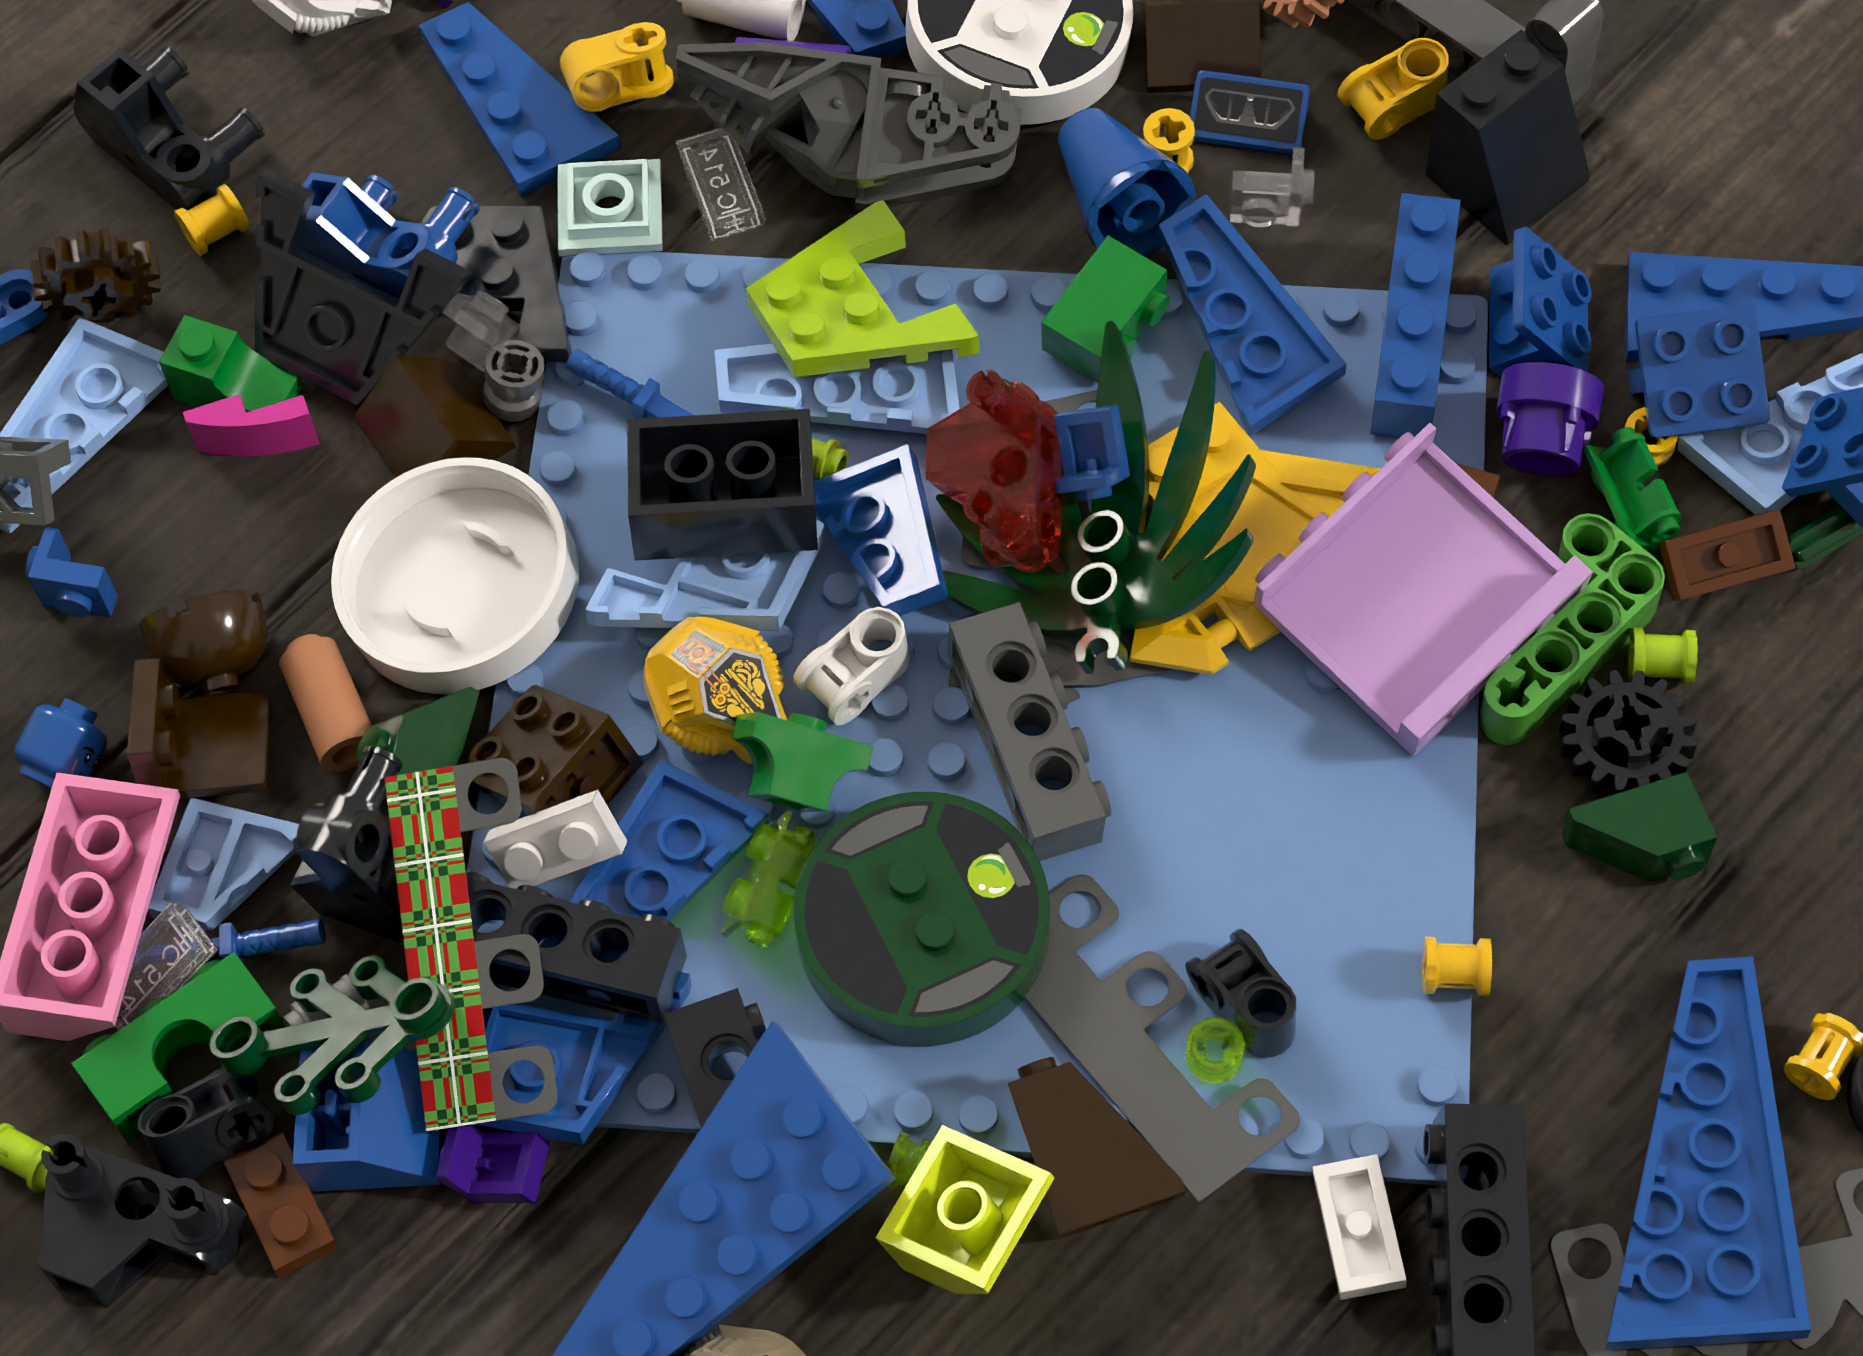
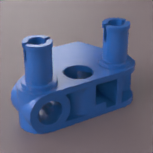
[297,172,480,299]

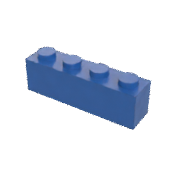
[1370,193,1461,438]

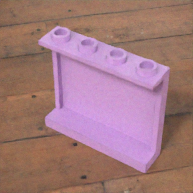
[1253,423,1593,757]

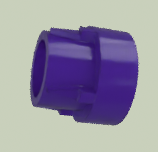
[1496,362,1604,477]

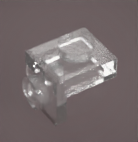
[1230,147,1315,227]
[442,291,520,373]

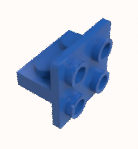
[1489,226,1592,377]
[1627,304,1770,438]
[1782,387,1863,527]

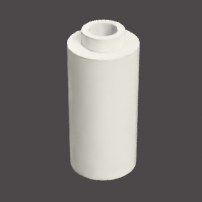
[676,0,806,41]

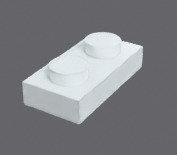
[483,790,627,889]
[1313,1154,1406,1300]

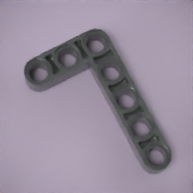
[1347,0,1604,106]

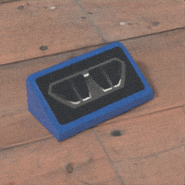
[1190,70,1310,156]

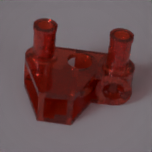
[926,370,1062,573]

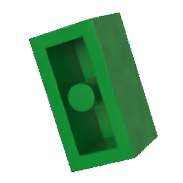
[1041,235,1170,383]

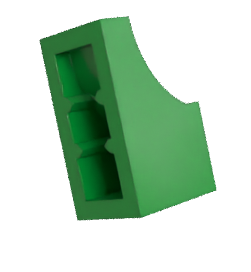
[159,315,303,412]

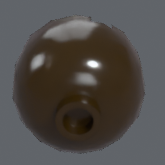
[139,590,268,696]

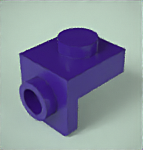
[436,1124,550,1203]

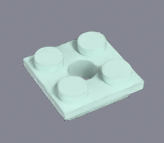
[558,159,663,256]

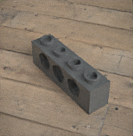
[947,602,1111,861]

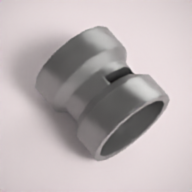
[484,340,544,422]

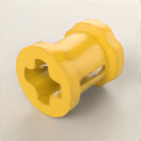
[1143,108,1195,174]
[174,184,251,256]
[1422,936,1492,996]
[1783,1013,1863,1100]

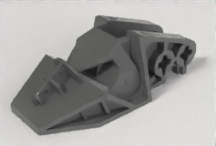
[676,42,1022,212]

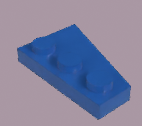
[815,444,948,616]

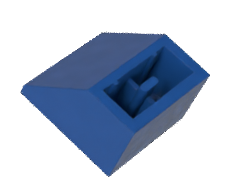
[292,1038,443,1192]

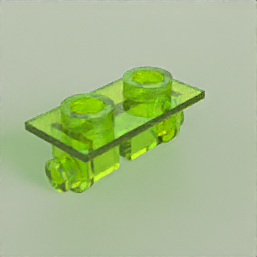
[721,810,817,948]

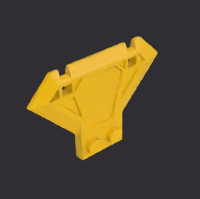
[1130,402,1381,675]

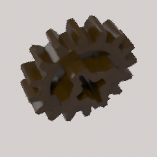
[30,228,161,322]

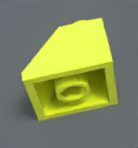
[876,1125,1054,1294]

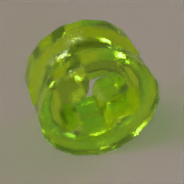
[1185,1017,1245,1084]
[886,1132,933,1190]

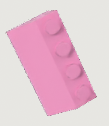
[0,773,180,1041]

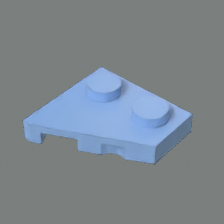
[148,798,299,933]

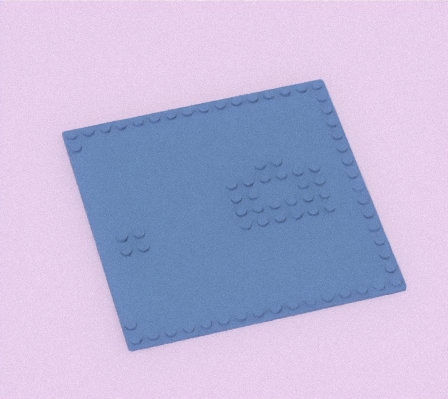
[467,251,1488,1185]

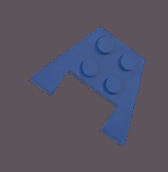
[477,972,692,1145]

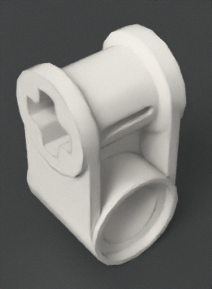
[793,607,910,725]

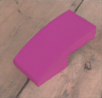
[183,394,320,457]

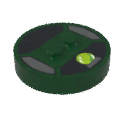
[794,792,1050,1046]

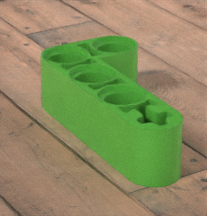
[1478,513,1665,745]

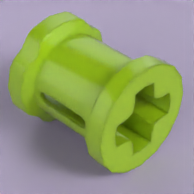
[1628,627,1698,685]

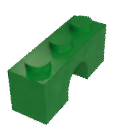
[71,952,285,1143]

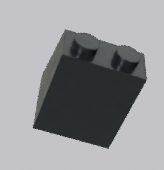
[1426,29,1590,246]

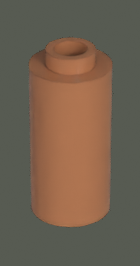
[279,634,372,772]

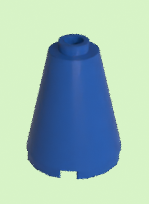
[1058,108,1196,257]

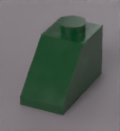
[357,687,480,799]
[1562,772,1717,882]

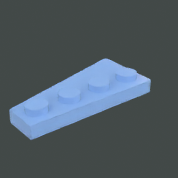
[0,317,168,534]
[714,344,962,438]
[1677,353,1863,515]

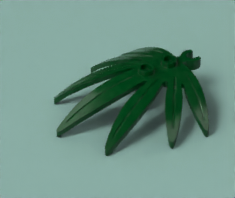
[936,320,1256,674]

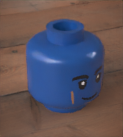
[14,698,107,789]

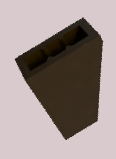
[1008,1057,1186,1239]

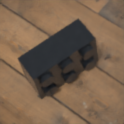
[627,409,818,561]

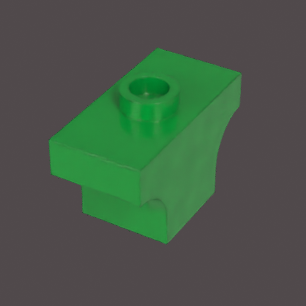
[731,712,873,812]

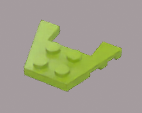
[746,200,980,377]

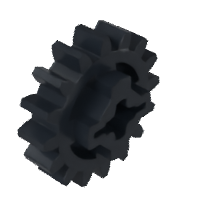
[1559,670,1698,795]

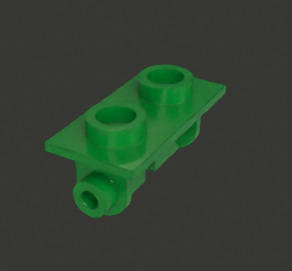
[1582,427,1682,553]

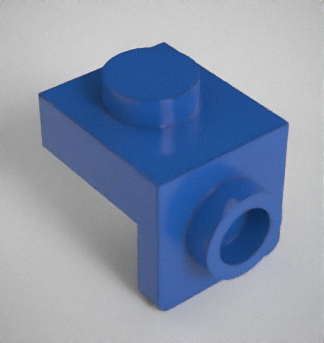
[1054,405,1130,501]
[26,527,118,617]

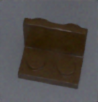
[127,658,271,799]
[462,685,644,816]

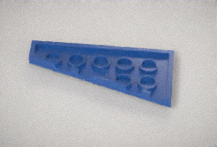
[1605,956,1811,1351]
[552,1020,896,1356]

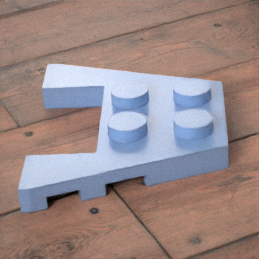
[585,520,825,631]

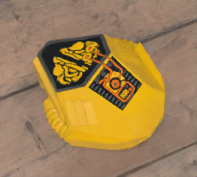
[643,617,788,764]

